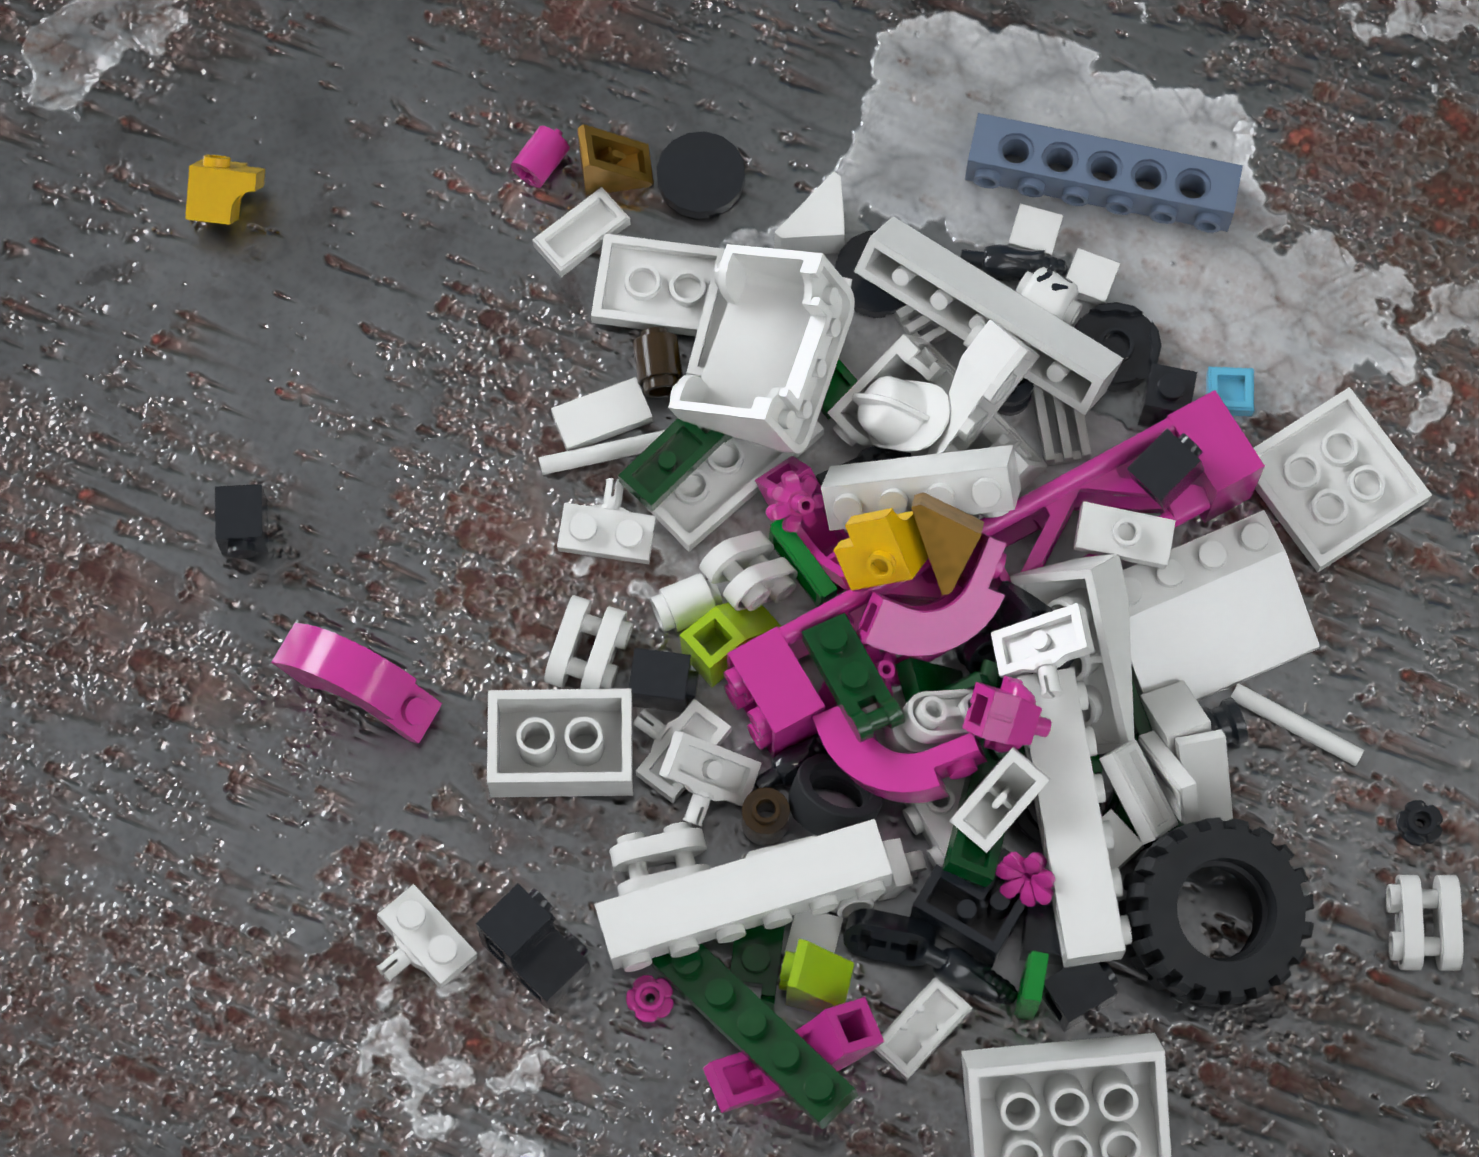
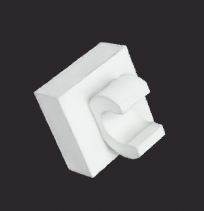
[878,838,927,901]

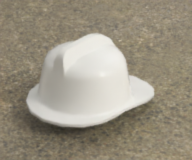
[852,376,951,452]

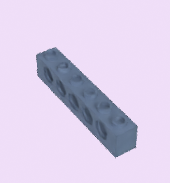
[965,113,1243,233]

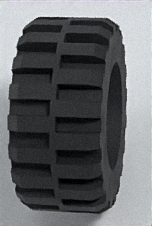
[1118,817,1314,1007]

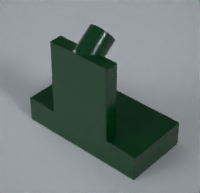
[895,657,1003,704]

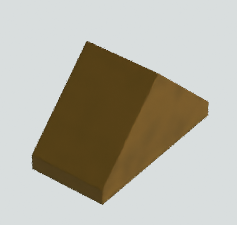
[578,124,654,195]
[911,492,984,595]

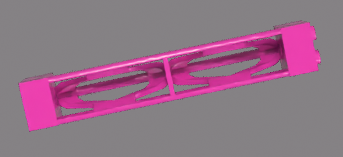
[724,390,1265,759]

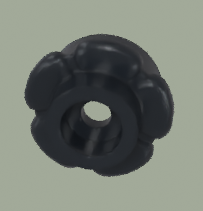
[1396,800,1443,846]

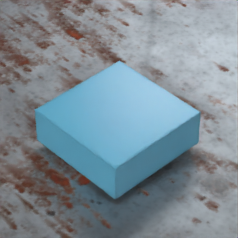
[1206,367,1254,417]

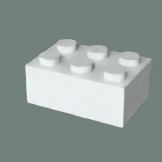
[487,689,633,797]

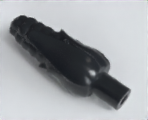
[960,244,1068,281]
[754,733,828,789]
[917,942,1018,1005]

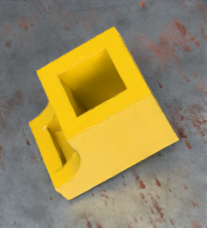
[185,155,265,225]
[834,508,929,591]

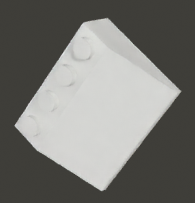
[1123,510,1320,701]
[961,1033,1171,1157]

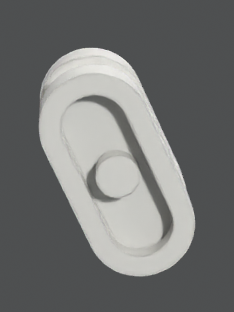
[699,531,798,611]
[544,595,633,689]
[885,689,980,754]
[609,822,711,896]
[1386,875,1463,971]

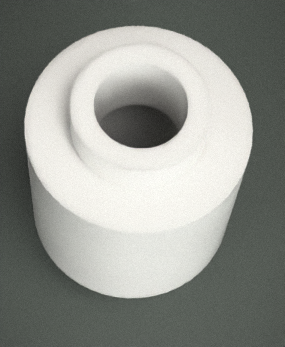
[650,573,723,633]

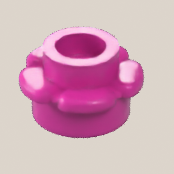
[626,975,674,1023]

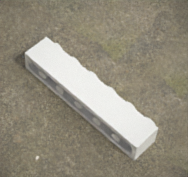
[854,216,1124,415]
[1016,668,1132,968]
[594,819,893,972]

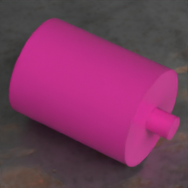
[511,126,570,188]

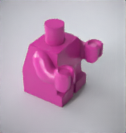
[962,676,1051,752]

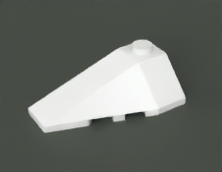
[927,319,1040,455]
[1010,554,1134,754]

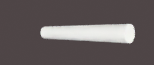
[538,430,665,475]
[1231,683,1364,767]

